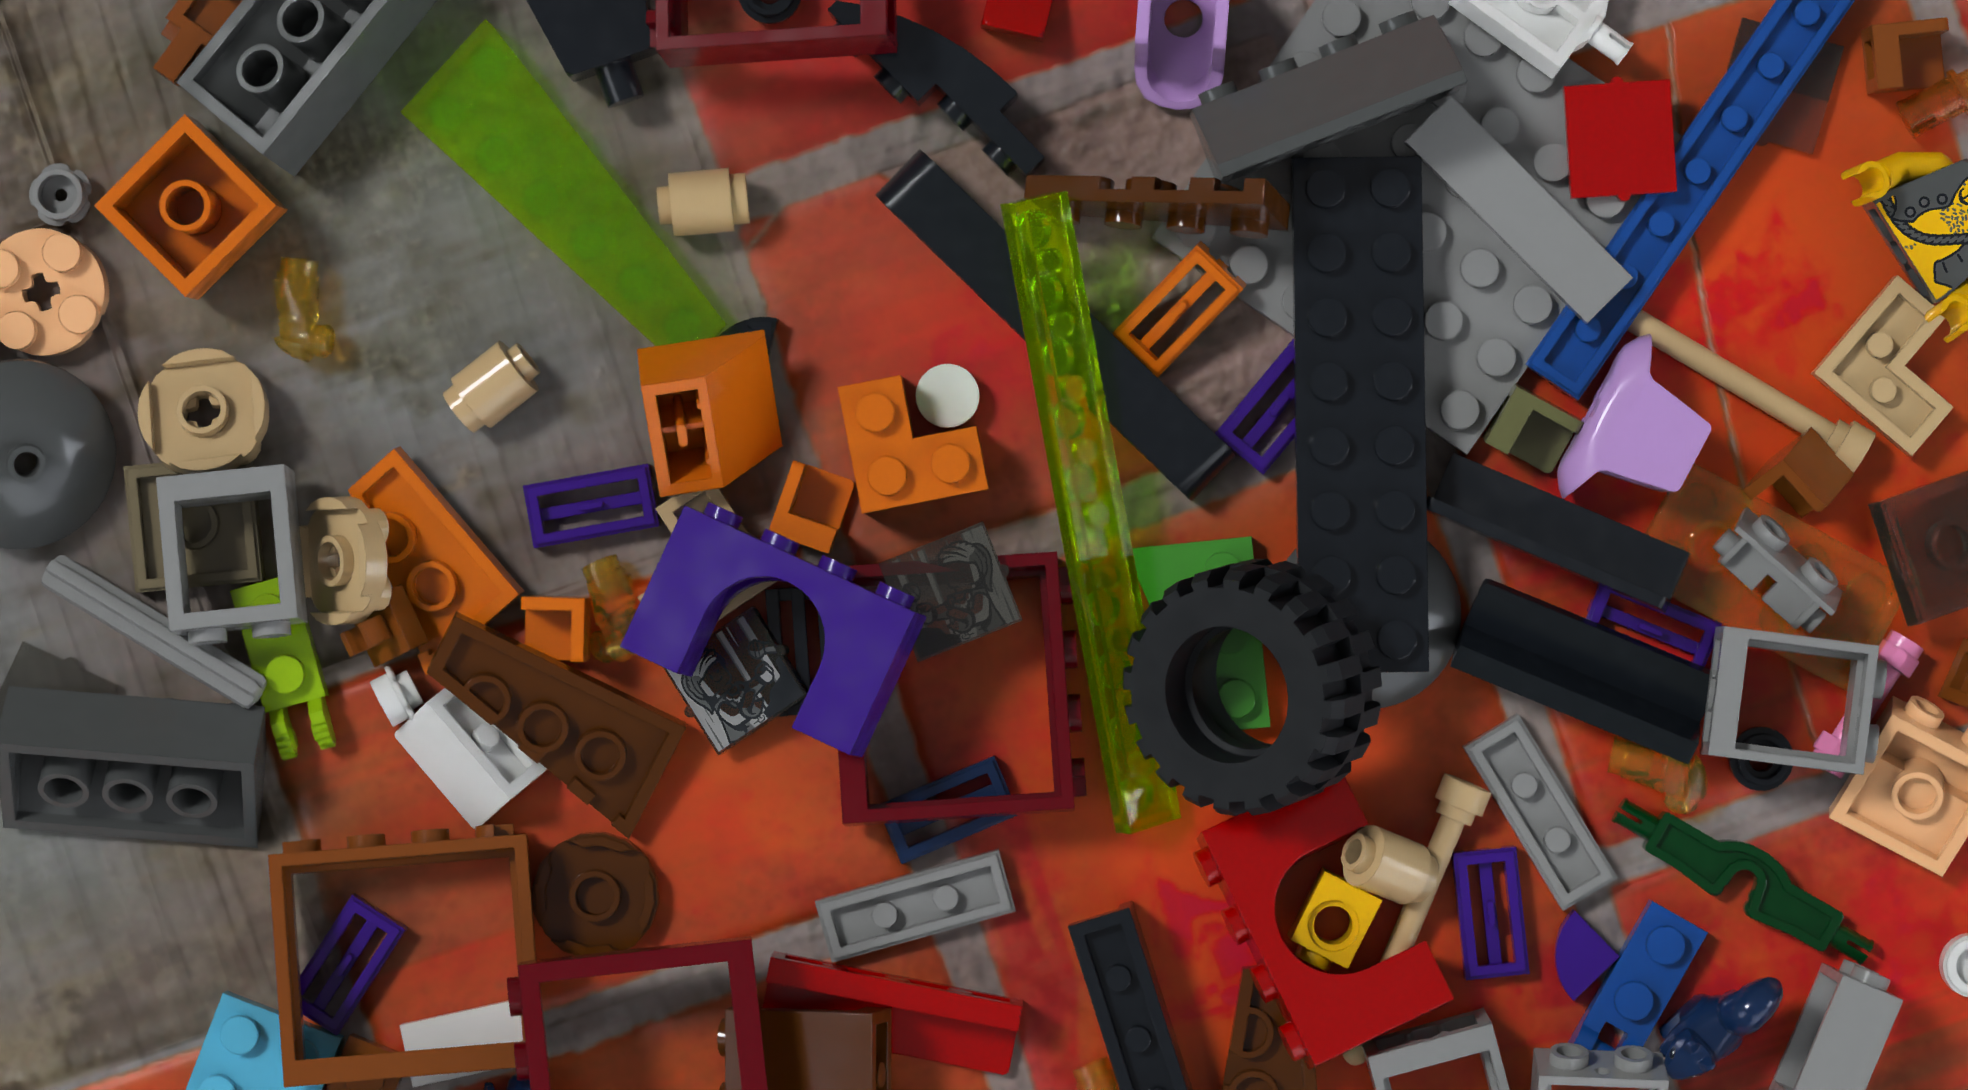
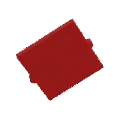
[1563,76,1677,202]

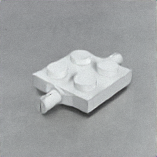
[1448,0,1634,79]

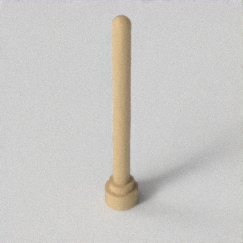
[1627,309,1876,473]
[1343,773,1492,1065]

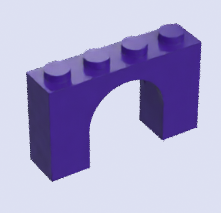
[620,502,927,757]

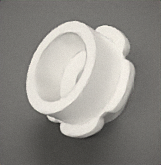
[370,666,424,727]

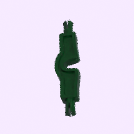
[1611,798,1874,965]

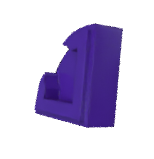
[1554,909,1619,1001]

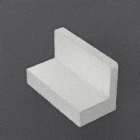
[395,688,547,829]

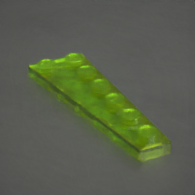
[401,19,728,346]

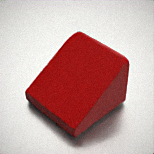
[981,0,1053,43]

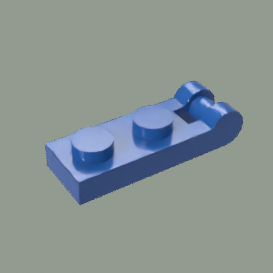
[1568,899,1708,1051]

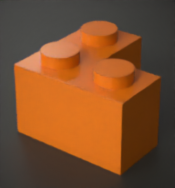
[837,375,989,514]

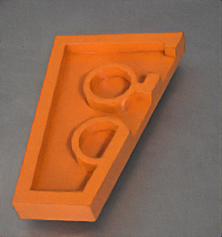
[348,446,524,675]

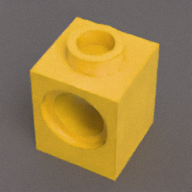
[1287,867,1383,972]

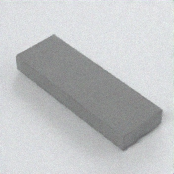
[1462,713,1618,911]
[815,848,1016,963]

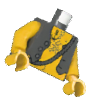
[1841,152,1968,343]

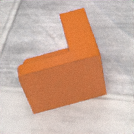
[769,460,854,554]
[521,595,592,662]

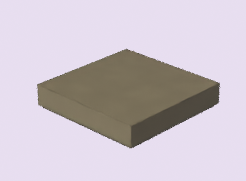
[123,460,266,593]

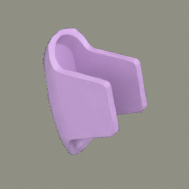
[1134,0,1230,110]
[1557,334,1711,499]

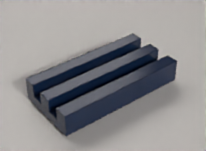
[882,755,1017,864]

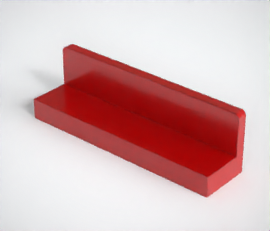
[762,951,1023,1075]

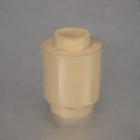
[657,168,750,237]
[443,341,541,433]
[1341,825,1439,904]

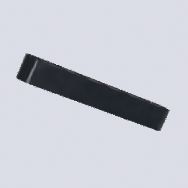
[875,149,1236,501]

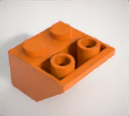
[637,330,783,497]

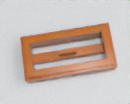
[1112,240,1247,378]

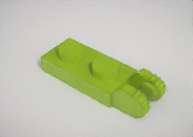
[230,577,336,761]

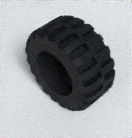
[1123,559,1382,816]

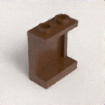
[717,1006,892,1090]

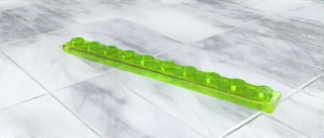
[1000,191,1181,834]

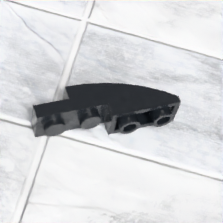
[828,0,1045,178]

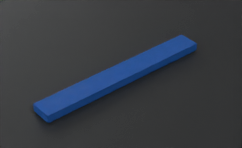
[1525,0,1855,401]

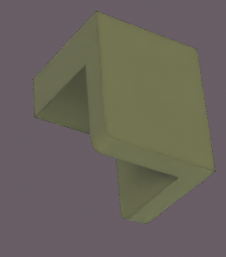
[1483,383,1584,473]

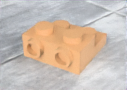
[1829,696,1968,877]

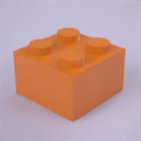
[94,114,288,300]

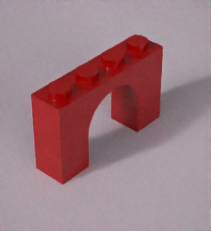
[1193,777,1454,1070]

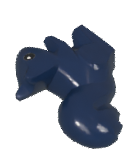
[1659,977,1783,1080]

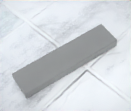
[1404,96,1633,324]

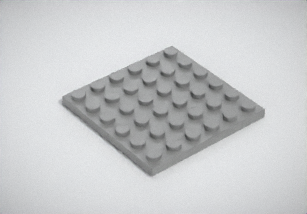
[1151,0,1682,455]

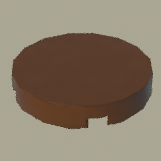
[532,832,660,955]

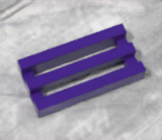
[1215,338,1295,475]
[523,464,661,548]
[1586,584,1722,667]
[1451,845,1530,980]
[300,893,408,1036]

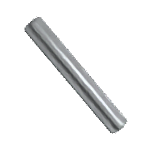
[41,555,267,709]

